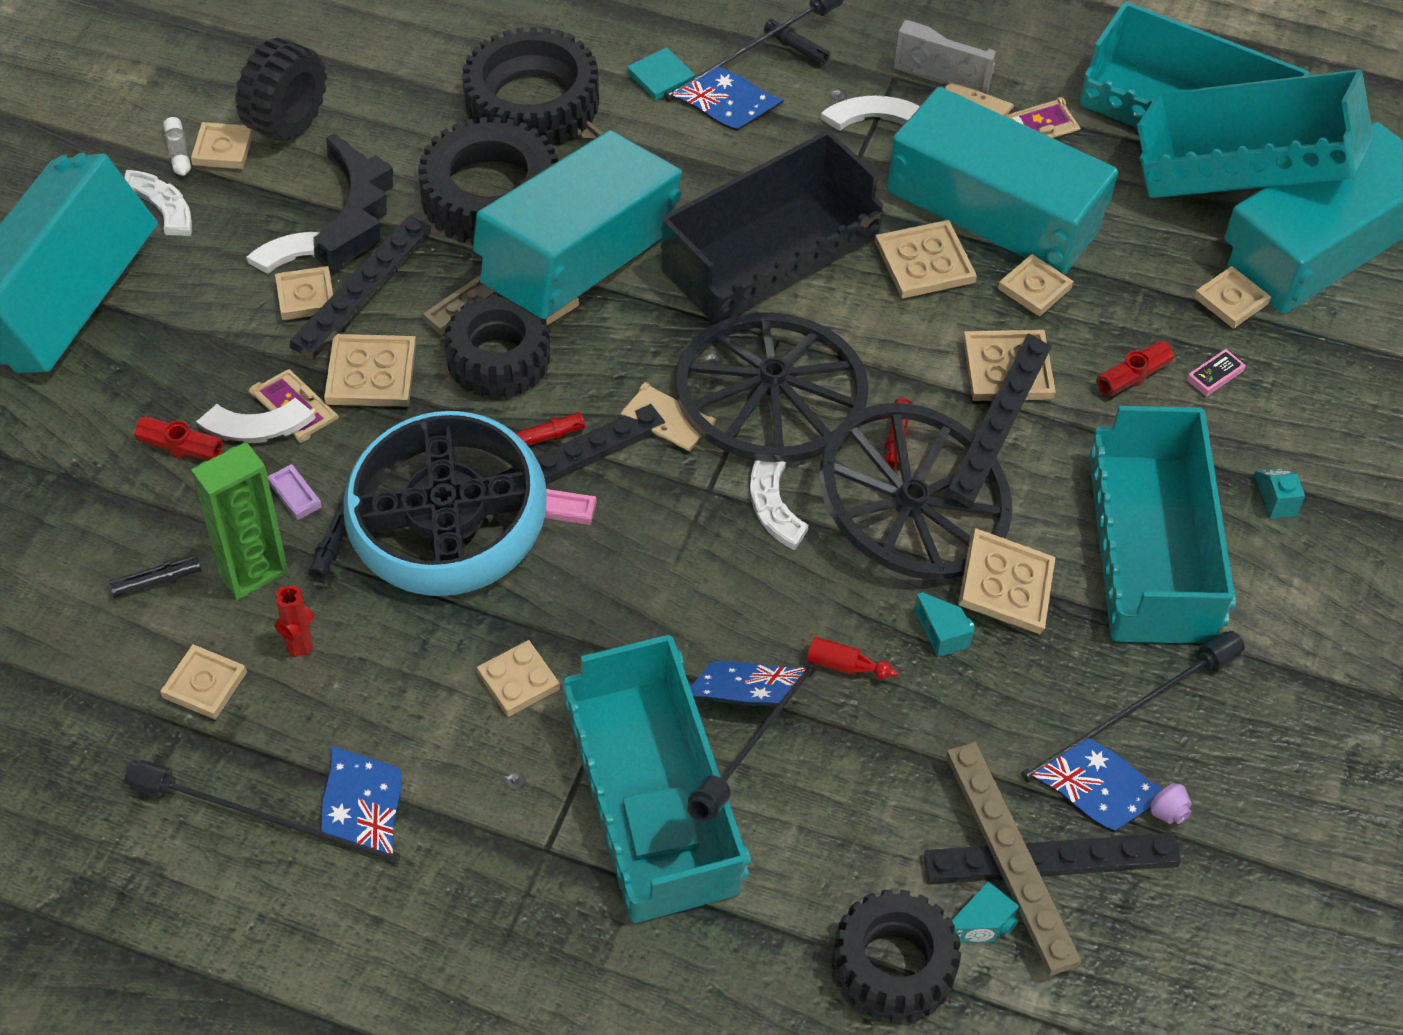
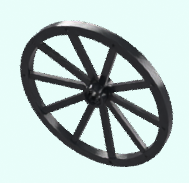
[676,312,869,462]
[820,403,1012,580]

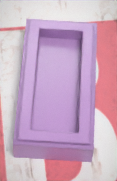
[267,464,322,520]

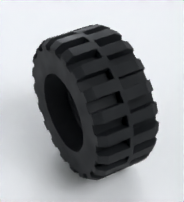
[235,38,327,142]
[444,294,550,399]
[832,889,961,1024]

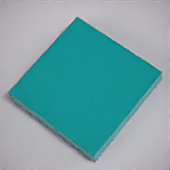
[627,47,696,101]
[623,786,700,860]

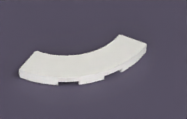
[820,96,920,131]
[124,170,192,236]
[247,232,320,274]
[196,398,316,443]
[750,460,809,551]

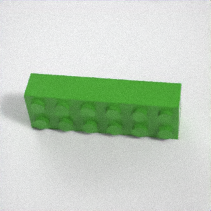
[191,441,288,600]

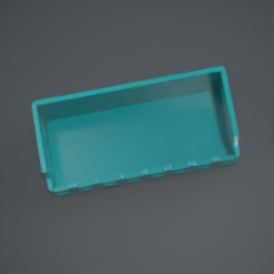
[1079,2,1310,129]
[1137,69,1373,198]
[886,87,1118,275]
[1224,122,1403,314]
[473,130,682,319]
[0,152,157,373]
[1089,406,1236,643]
[564,635,751,923]

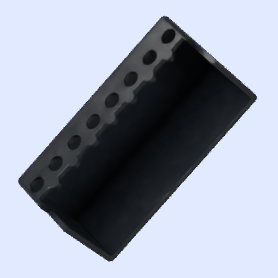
[661,131,883,324]

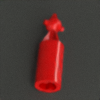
[807,636,898,680]

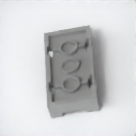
[894,20,996,94]

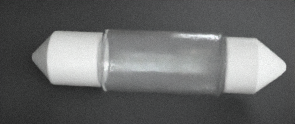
[163,117,191,176]

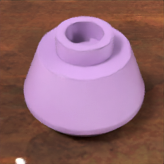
[1150,783,1192,824]

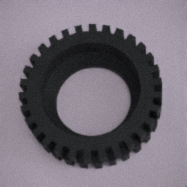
[462,27,599,146]
[418,117,558,245]

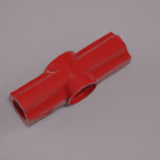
[1096,341,1174,397]
[134,416,224,461]
[274,585,315,657]

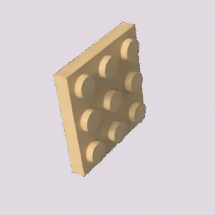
[875,220,977,299]
[963,330,1056,401]
[324,334,416,407]
[958,528,1055,634]

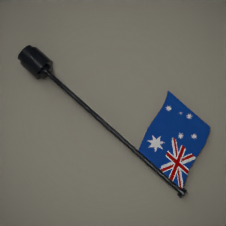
[664,0,844,131]
[1021,631,1245,832]
[687,661,816,822]
[124,746,401,866]

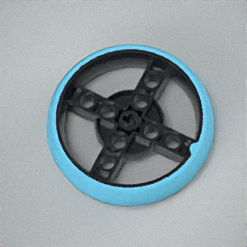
[343,411,547,596]

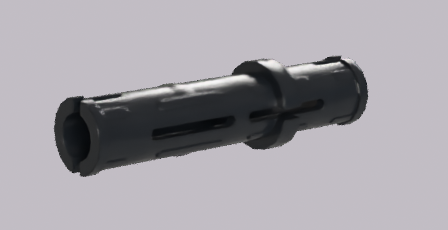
[764,18,830,65]
[308,501,346,581]
[109,554,202,598]

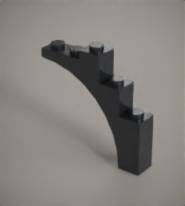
[313,133,394,271]

